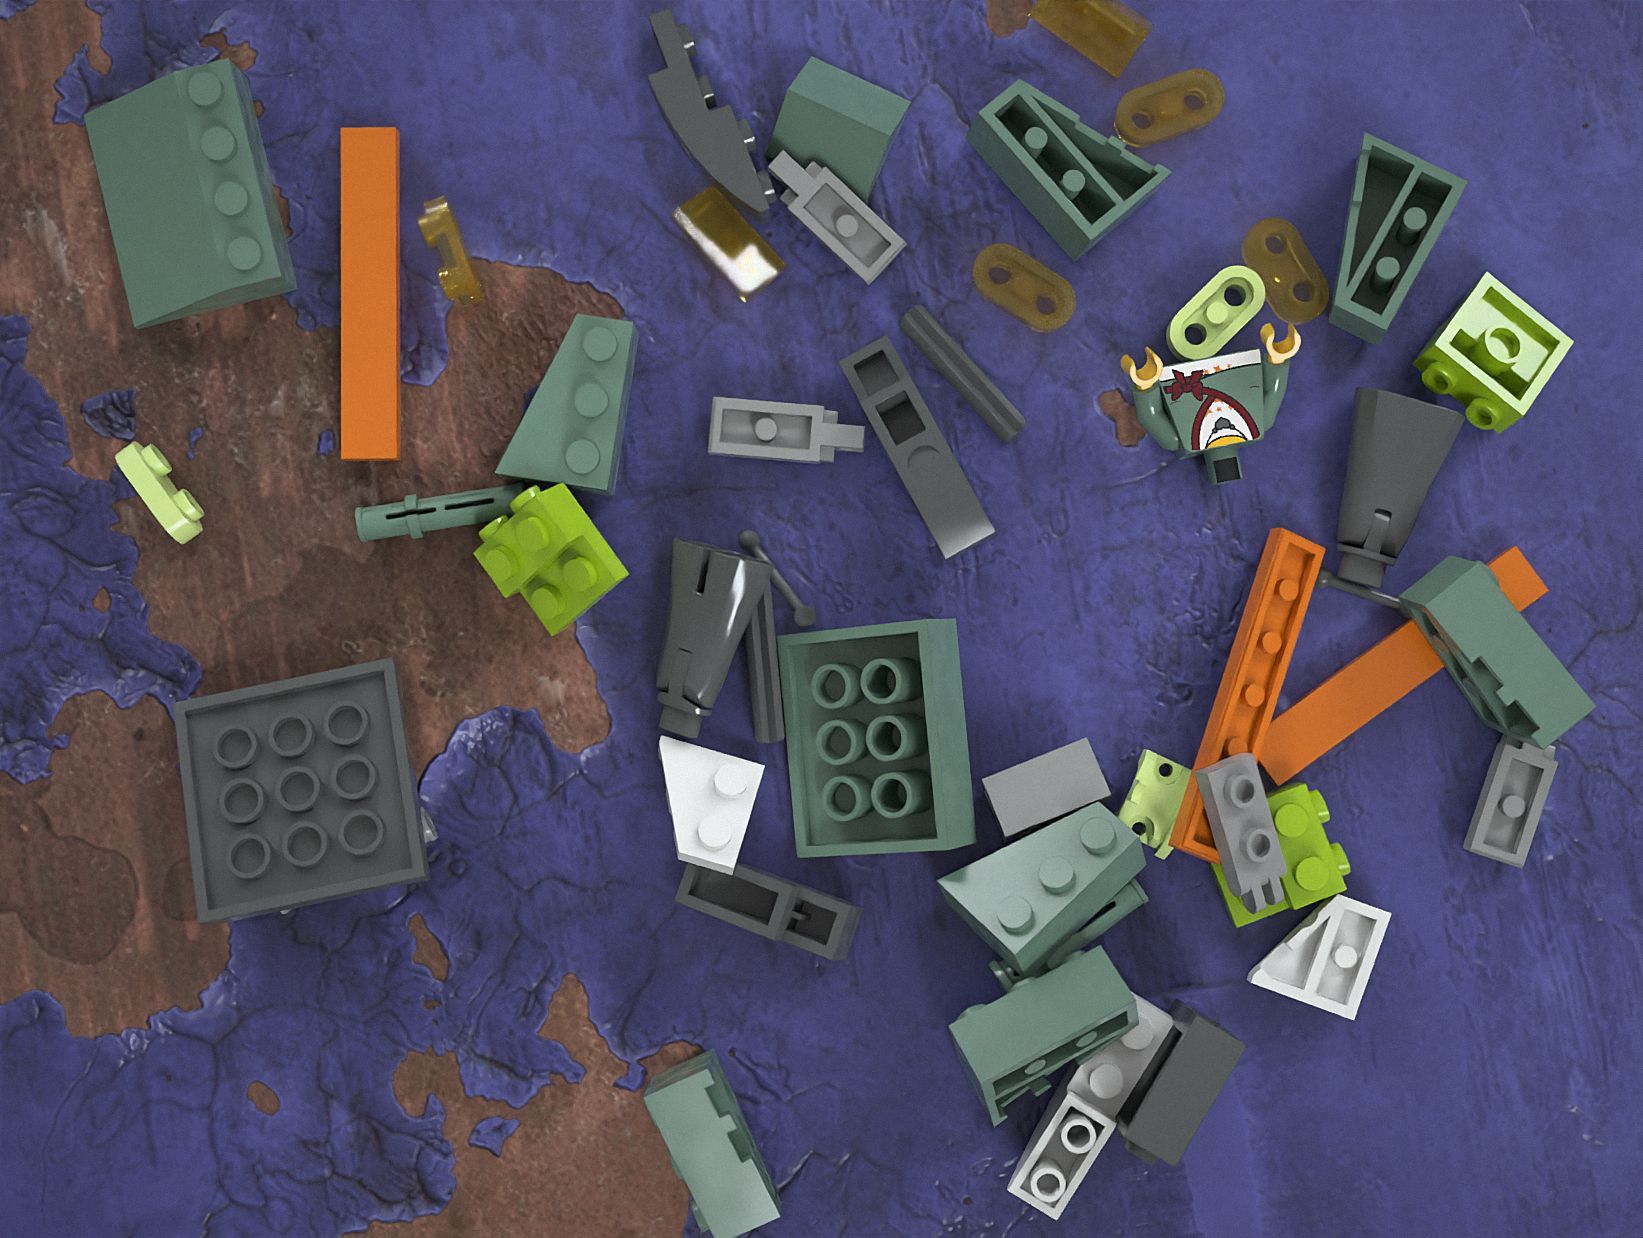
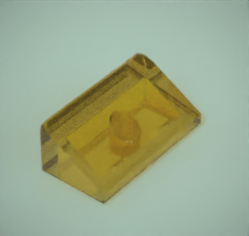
[1028,0,1155,78]
[670,185,787,304]

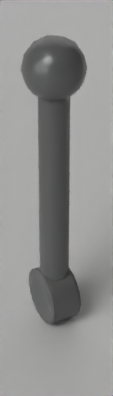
[738,529,816,627]
[1314,566,1412,619]

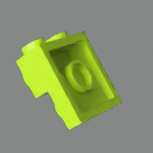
[1412,272,1574,434]
[473,482,629,636]
[1208,782,1351,928]

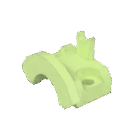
[1114,749,1192,860]

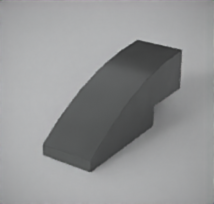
[674,861,864,961]

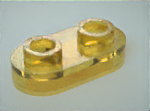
[1114,68,1225,148]
[417,195,485,308]
[1242,218,1329,325]
[972,243,1076,333]

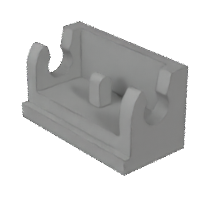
[982,737,1111,844]

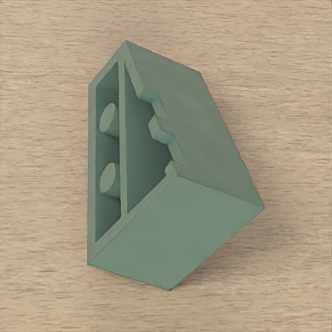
[965,79,1172,262]
[1328,132,1469,347]
[495,314,639,497]
[1398,555,1597,750]
[937,801,1147,979]
[948,945,1139,1127]
[643,1048,782,1238]

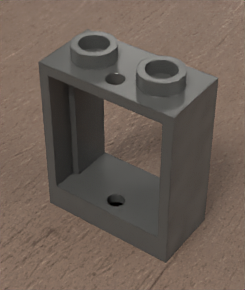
[1115,998,1247,1168]

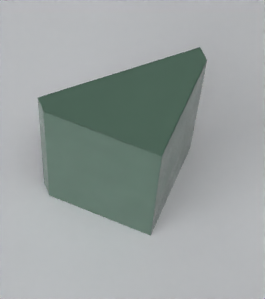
[765,56,911,203]

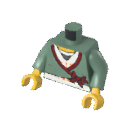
[1121,323,1301,486]

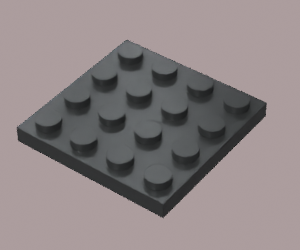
[172,657,431,926]

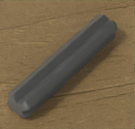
[899,304,1026,442]
[745,581,785,744]

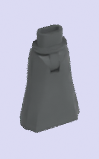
[1336,387,1466,589]
[656,537,775,738]

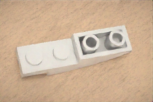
[1007,991,1175,1220]

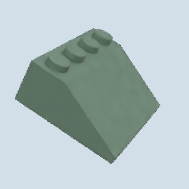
[84,58,298,329]
[777,618,977,858]

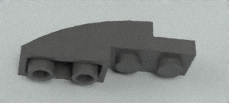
[647,8,777,225]
[838,335,996,561]

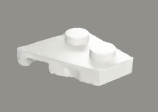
[658,735,765,875]
[1246,894,1391,1020]

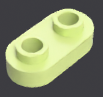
[1166,265,1265,362]
[115,441,204,544]

